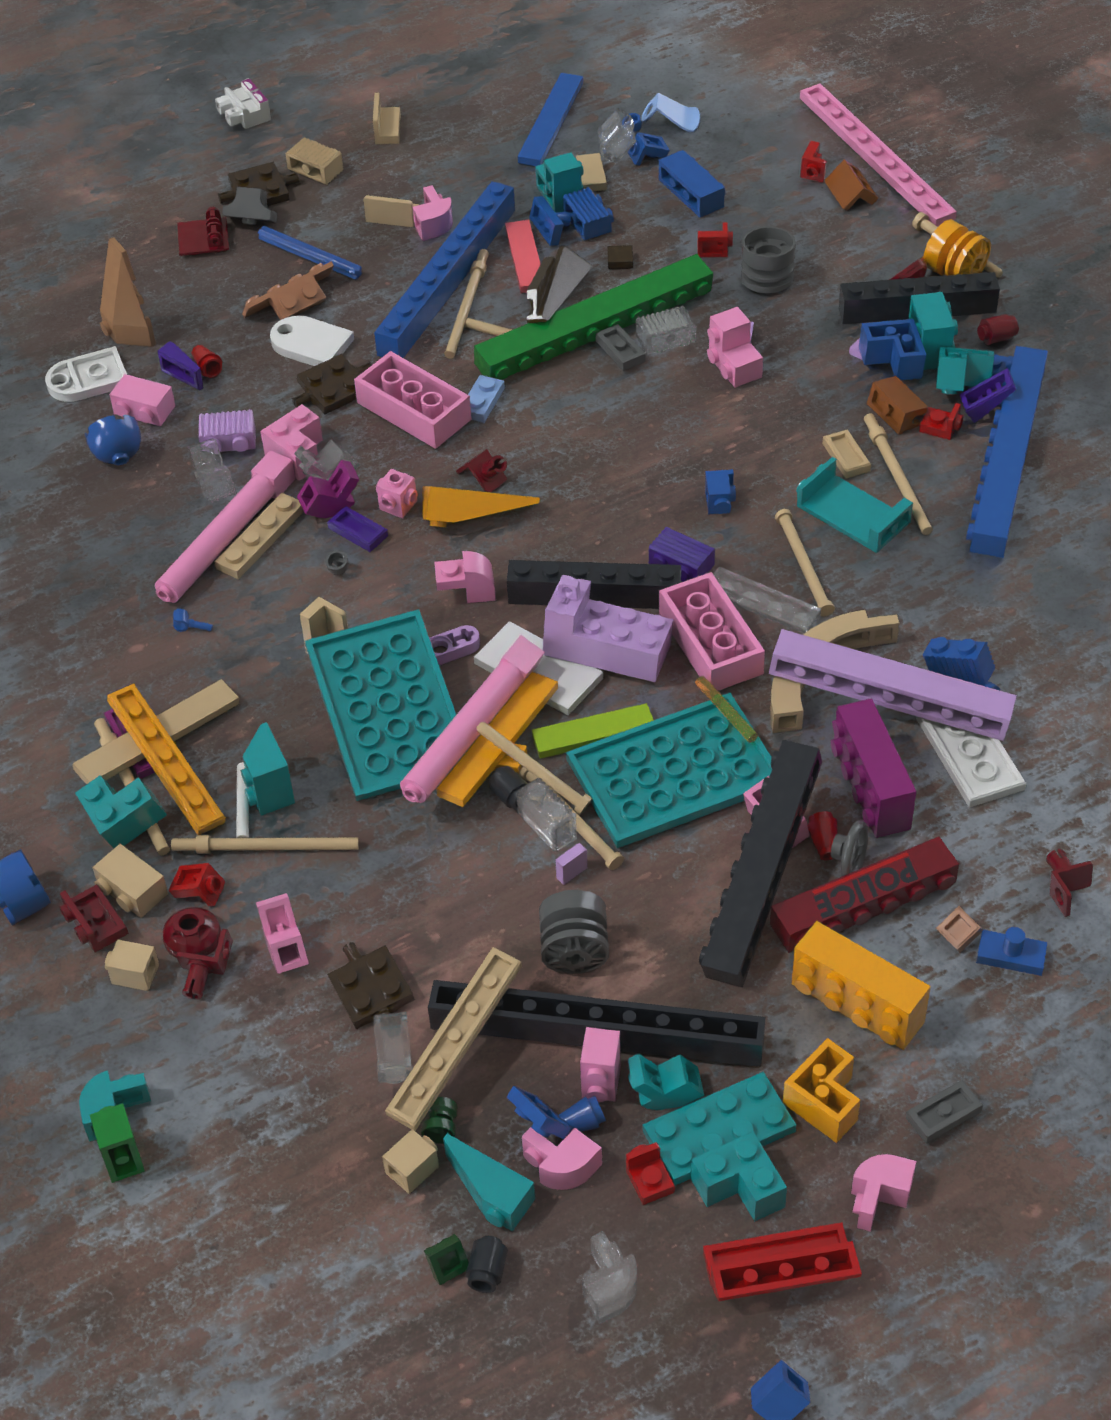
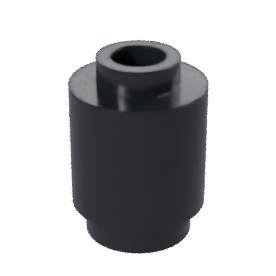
[489,766,533,810]
[466,1236,508,1293]

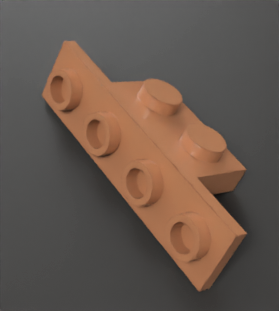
[242,261,334,320]

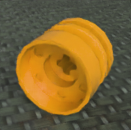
[923,219,991,276]

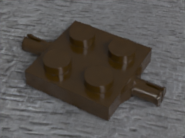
[217,161,299,206]
[292,354,372,415]
[327,942,415,1034]

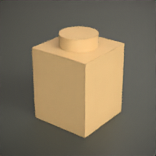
[105,940,159,991]
[382,1129,439,1194]

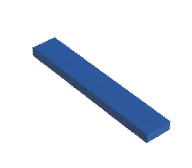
[518,73,583,166]

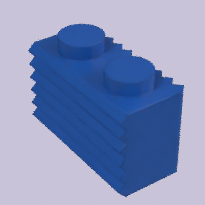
[563,187,614,241]
[922,637,995,686]

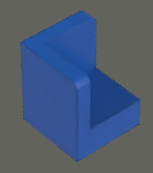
[751,1360,811,1420]

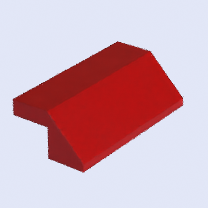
[703,1222,862,1301]

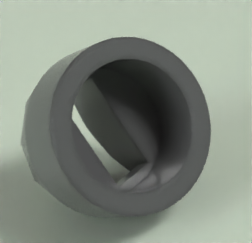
[325,550,349,575]

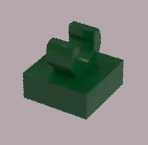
[424,1234,469,1285]

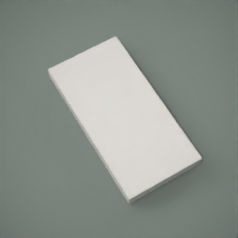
[474,621,603,715]
[916,716,1026,808]

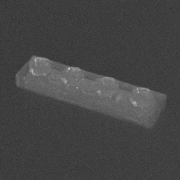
[713,567,821,634]

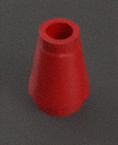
[191,345,222,378]
[807,811,838,861]

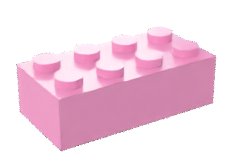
[354,351,472,449]
[659,572,765,694]

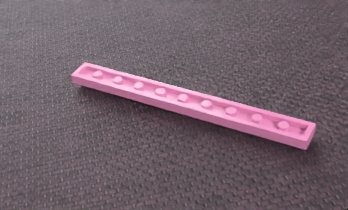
[800,83,957,226]

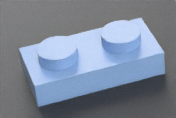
[468,375,505,423]

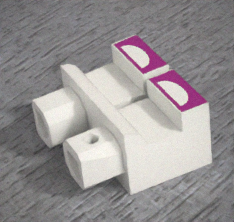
[215,78,271,129]

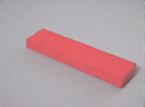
[505,220,541,293]

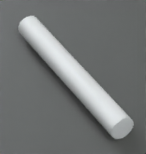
[236,762,249,838]

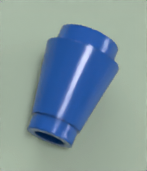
[559,1096,606,1135]

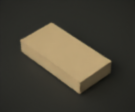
[576,153,607,191]
[822,429,871,479]

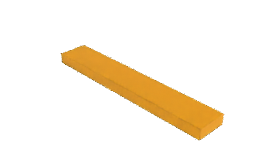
[436,671,558,807]
[107,684,226,835]

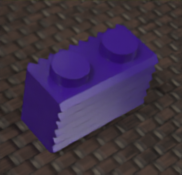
[649,527,715,582]

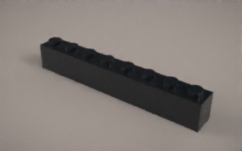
[699,740,822,988]

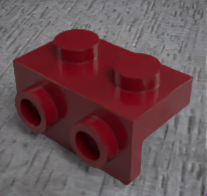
[59,884,129,953]

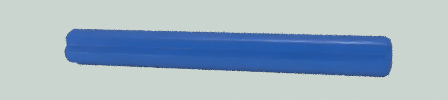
[258,226,362,280]

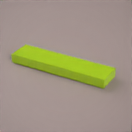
[532,703,654,759]

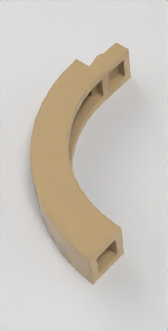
[770,610,899,733]

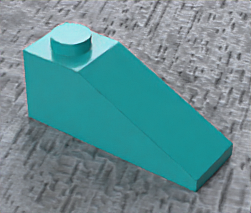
[443,1133,535,1232]

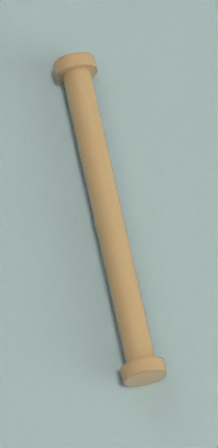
[775,509,835,617]
[519,767,624,870]

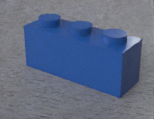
[659,150,726,218]

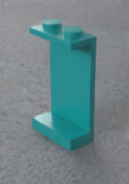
[796,457,913,553]

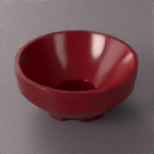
[889,256,927,280]
[163,907,221,958]

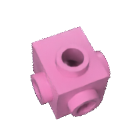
[376,469,418,519]

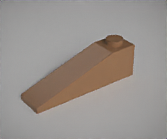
[100,237,156,347]

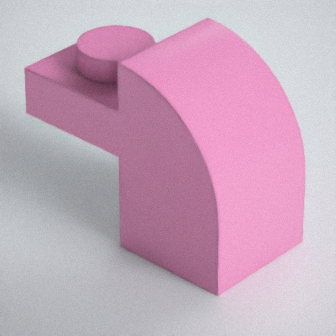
[413,185,453,241]
[434,551,496,603]
[256,893,309,974]
[522,1127,602,1190]
[851,1154,916,1232]

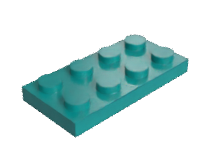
[642,1071,796,1186]

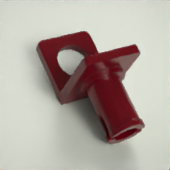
[456,449,507,493]
[1046,849,1093,917]
[176,929,233,1000]

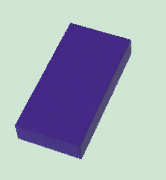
[327,506,388,552]

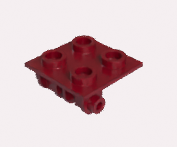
[177,207,229,256]

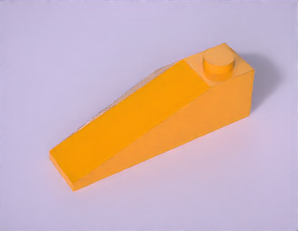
[422,486,540,527]

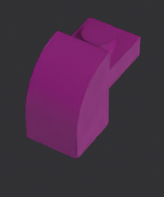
[297,460,360,518]

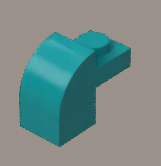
[628,1054,704,1110]
[79,1070,151,1142]

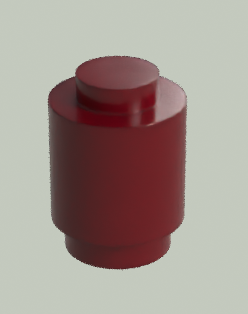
[977,314,1019,345]

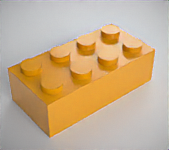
[792,921,931,1050]

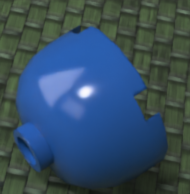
[85,415,141,465]

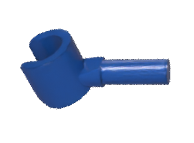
[173,609,213,632]

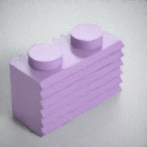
[199,409,256,454]

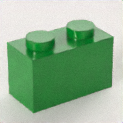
[89,1103,145,1183]

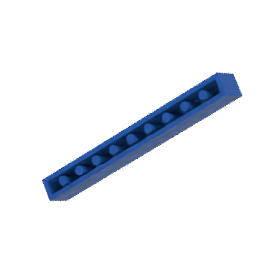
[374,181,515,358]
[966,346,1048,558]

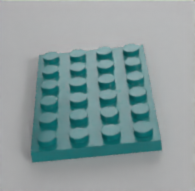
[305,609,468,801]
[566,693,772,848]

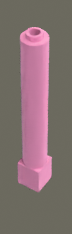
[155,451,295,603]
[400,635,545,803]

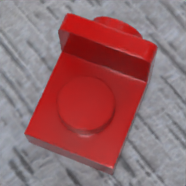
[800,141,827,182]
[697,222,733,258]
[919,403,964,440]
[168,863,225,906]
[626,1142,675,1205]

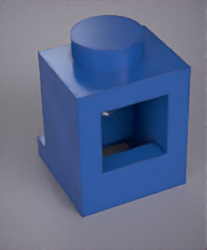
[705,469,736,515]

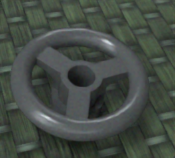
[831,820,868,876]

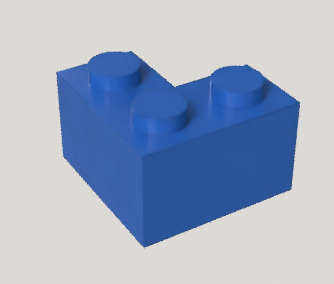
[859,319,926,380]

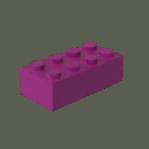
[831,698,917,838]

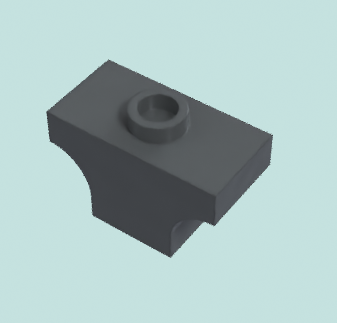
[222,187,277,225]

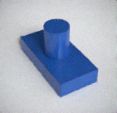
[529,196,571,246]
[976,927,1048,976]

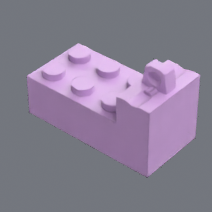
[543,575,674,682]

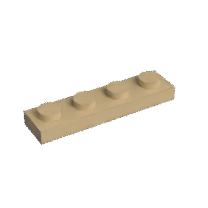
[214,493,304,580]

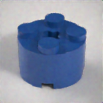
[0,849,51,926]

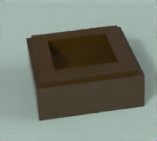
[607,245,633,269]

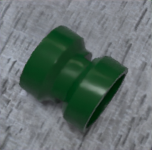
[421,1096,458,1144]

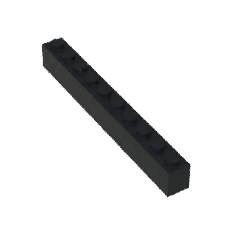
[428,980,766,1067]

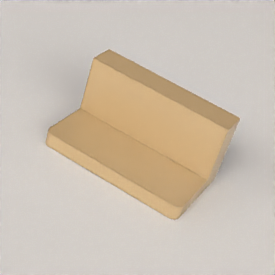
[373,93,401,144]
[363,195,419,227]
[300,597,348,654]

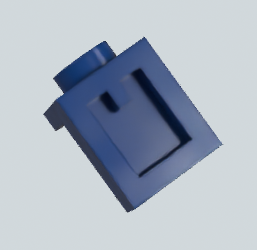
[628,132,670,166]

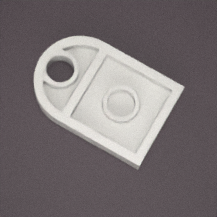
[270,316,354,366]
[45,346,127,402]

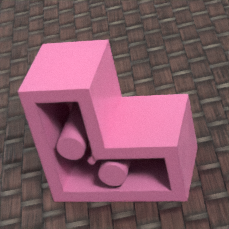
[707,306,763,388]
[260,404,323,481]

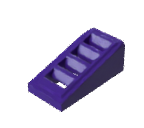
[158,341,204,390]
[960,368,1016,423]

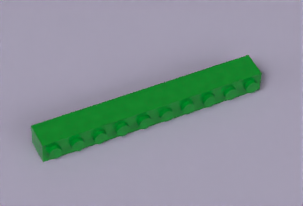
[474,254,713,380]

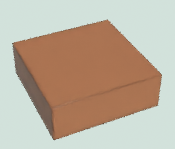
[936,906,983,953]

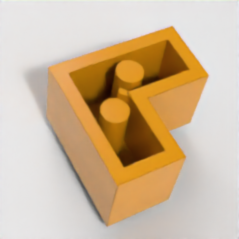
[783,1038,860,1143]

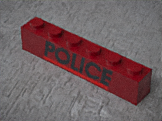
[770,836,959,953]

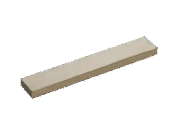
[73,679,239,784]
[385,947,522,1131]

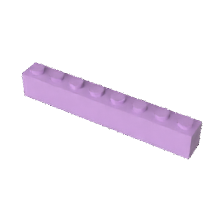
[769,629,1017,741]

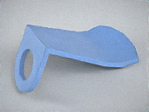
[641,93,700,132]

